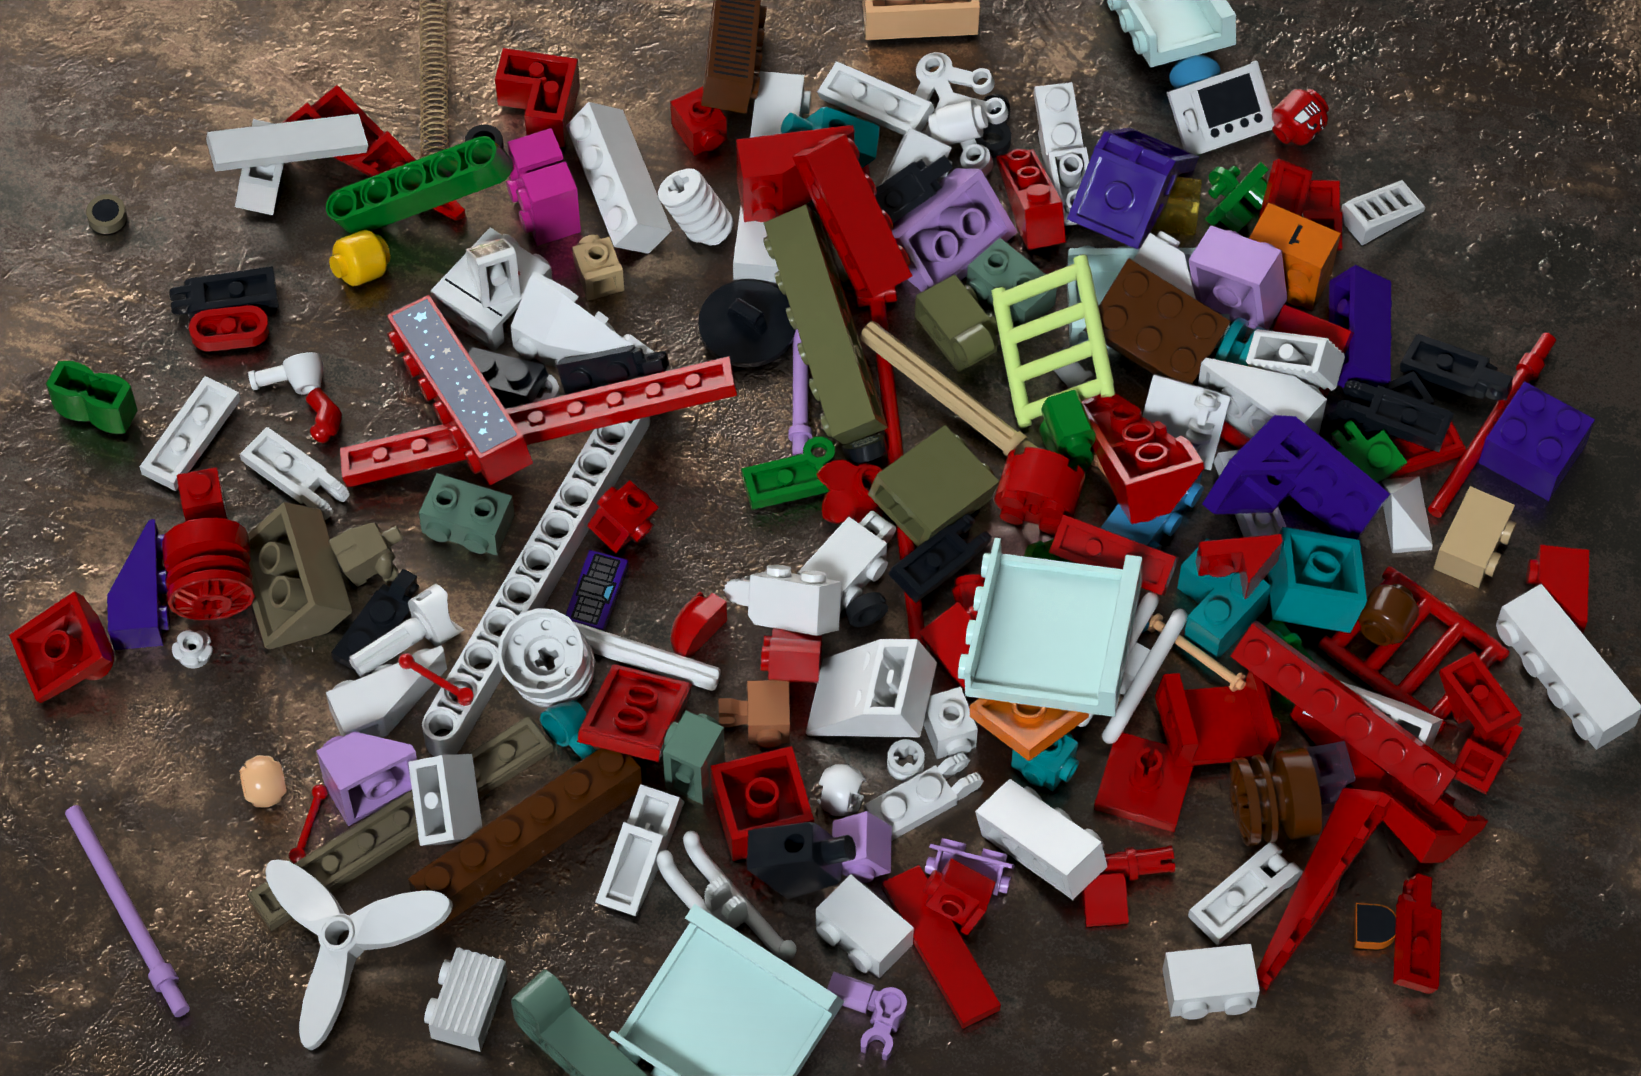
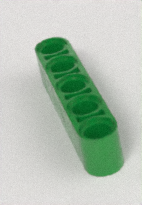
[326,136,513,234]

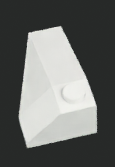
[511,271,670,371]

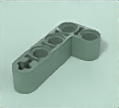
[511,969,647,1076]

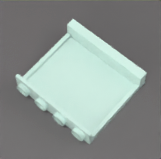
[958,538,1142,717]
[609,904,845,1076]

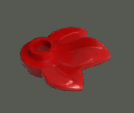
[816,459,883,524]

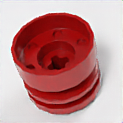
[162,518,255,620]

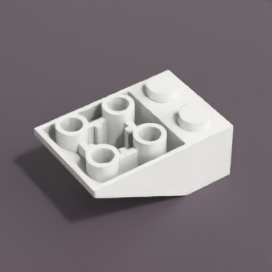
[806,639,937,737]

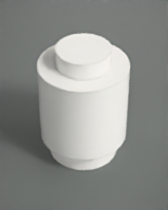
[928,100,988,146]

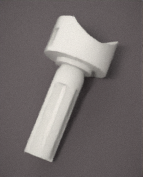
[349,584,464,678]

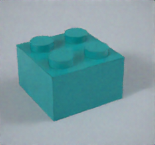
[1268,527,1367,633]

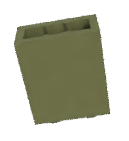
[868,425,999,547]

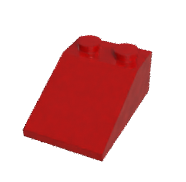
[736,125,854,222]

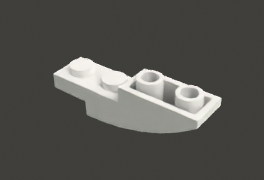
[1033,82,1089,226]

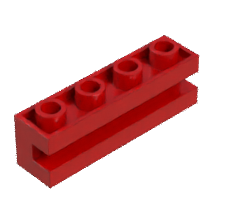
[792,134,912,298]

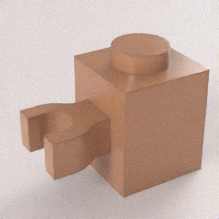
[718,680,790,748]

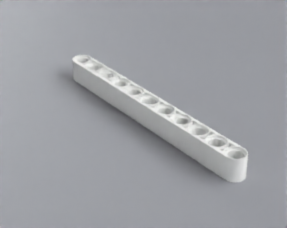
[422,416,651,756]

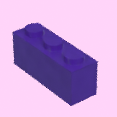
[1329,265,1392,388]

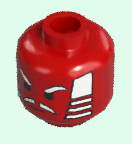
[1272,89,1329,146]

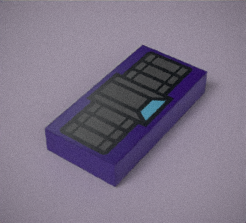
[565,550,629,631]

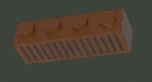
[701,0,767,114]

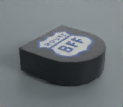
[842,433,888,463]

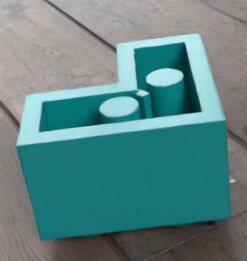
[1177,538,1271,661]

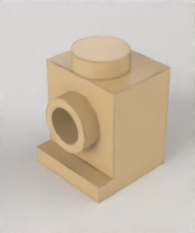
[572,235,624,301]

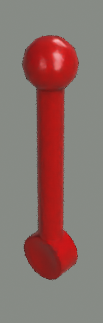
[398,653,474,706]
[289,784,328,864]

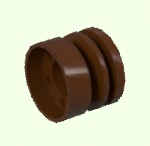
[1229,747,1322,846]

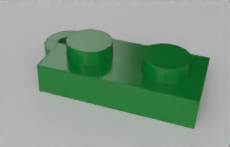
[741,436,835,510]

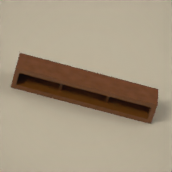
[408,748,642,930]

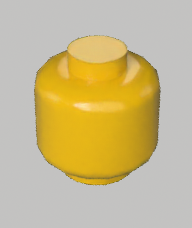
[329,230,390,286]

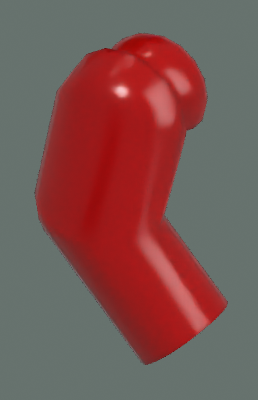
[306,387,342,443]

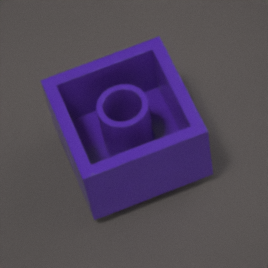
[1479,381,1595,501]

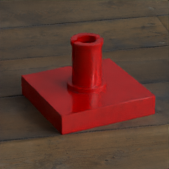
[1094,732,1194,832]

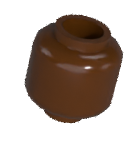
[1358,584,1419,646]

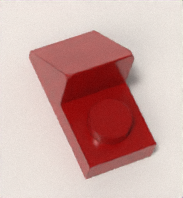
[1196,534,1282,599]
[1439,651,1522,741]

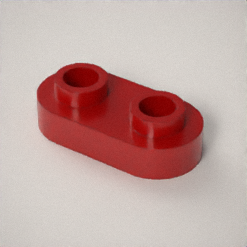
[189,305,270,351]

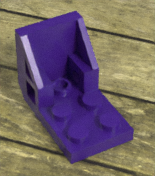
[1067,127,1199,249]
[1202,415,1391,540]

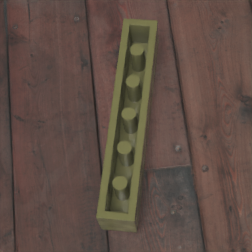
[763,205,888,445]

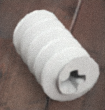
[658,168,733,246]

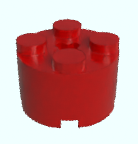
[994,447,1085,535]

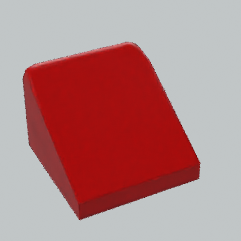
[1082,873,1129,927]

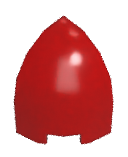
[670,591,727,658]

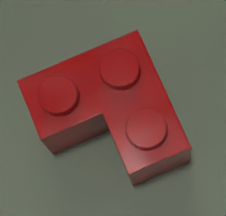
[495,48,580,147]

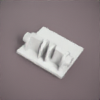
[1143,374,1231,471]

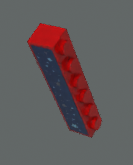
[387,295,533,485]

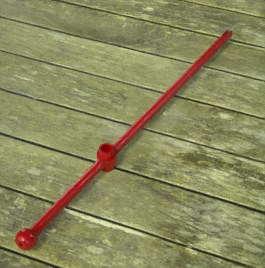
[856,119,927,650]

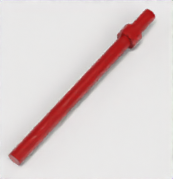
[1427,332,1556,518]

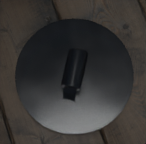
[698,280,796,367]

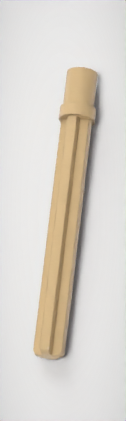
[860,321,1038,456]

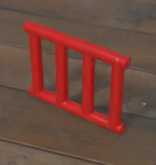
[1318,566,1510,734]

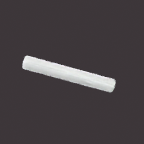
[573,622,721,691]

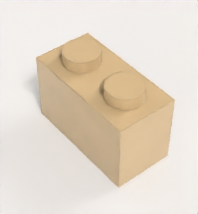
[1434,486,1517,588]

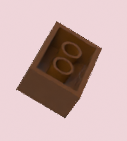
[1083,258,1231,384]

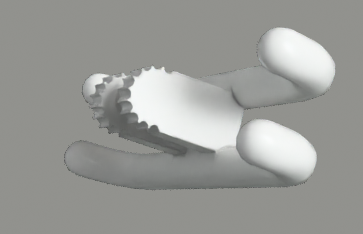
[1078,592,1188,744]
[656,830,797,960]

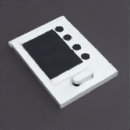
[1166,61,1274,155]

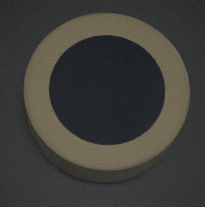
[86,194,127,234]

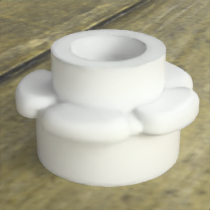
[172,630,213,669]

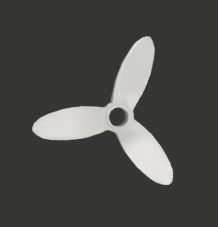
[266,859,453,1050]

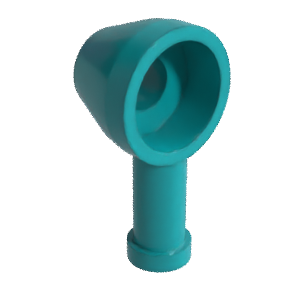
[540,700,597,760]

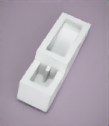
[595,784,684,917]

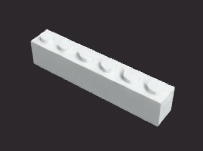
[733,71,811,288]

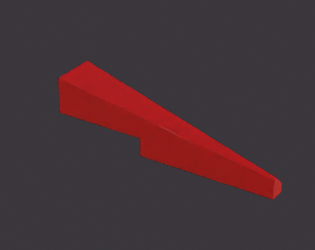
[282,85,466,221]
[1290,705,1488,863]
[1256,788,1392,990]

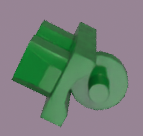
[1205,162,1269,232]

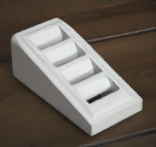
[1341,180,1425,246]

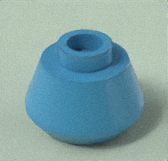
[1169,55,1221,89]

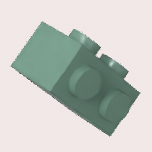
[966,238,1057,327]
[419,473,515,556]
[663,710,725,804]

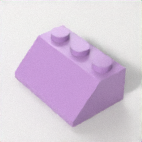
[892,168,1018,292]

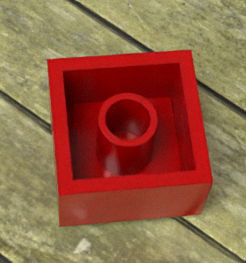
[710,746,814,861]

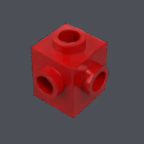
[587,480,659,553]

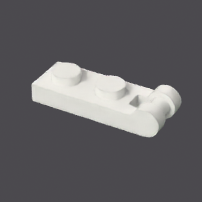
[1188,842,1303,946]

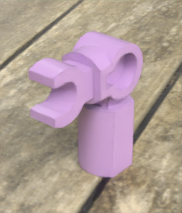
[827,972,907,1061]

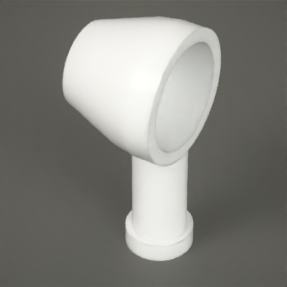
[248,352,323,394]

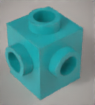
[1011,732,1080,791]

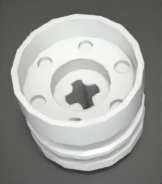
[497,608,596,708]

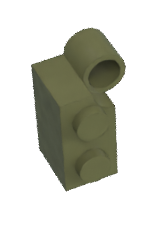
[915,274,999,373]

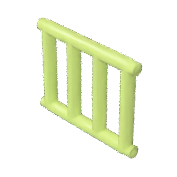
[991,254,1115,428]

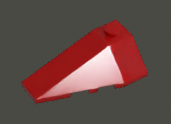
[1082,393,1204,525]

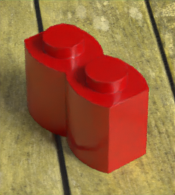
[761,628,823,683]

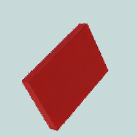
[577,664,692,762]

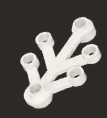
[915,52,1008,176]

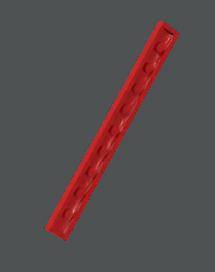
[340,356,737,488]

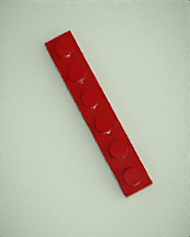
[1230,621,1460,806]

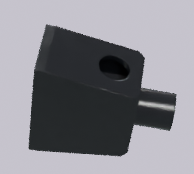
[747,822,856,899]

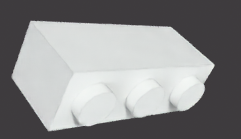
[975,779,1107,900]

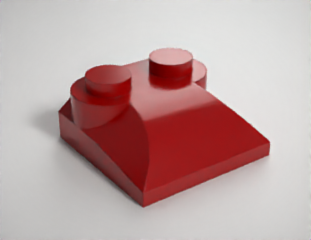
[9,591,114,703]

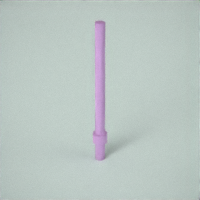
[65,805,190,1017]

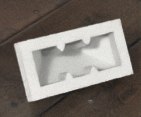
[1379,476,1433,553]

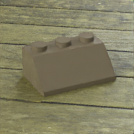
[248,502,353,649]

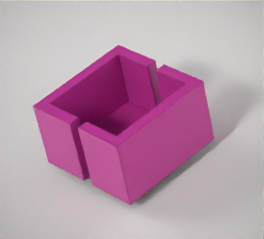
[506,128,581,246]

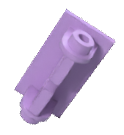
[924,838,1015,896]

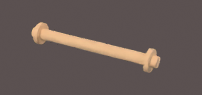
[1148,613,1246,692]

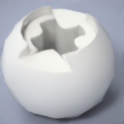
[817,764,866,816]

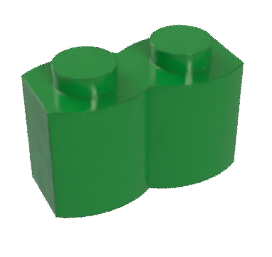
[46,361,138,434]
[1039,390,1096,472]

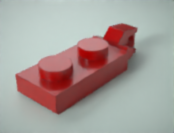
[1393,873,1442,994]

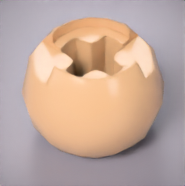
[239,755,287,808]

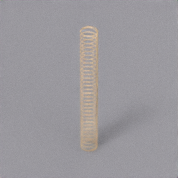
[419,0,449,158]

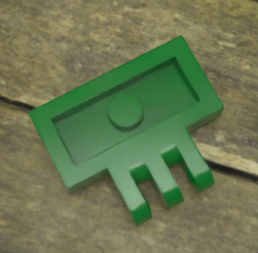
[1323,420,1407,484]

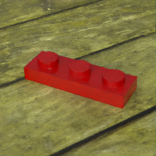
[1049,514,1179,596]

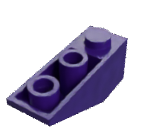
[107,519,170,650]

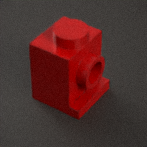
[923,858,996,935]

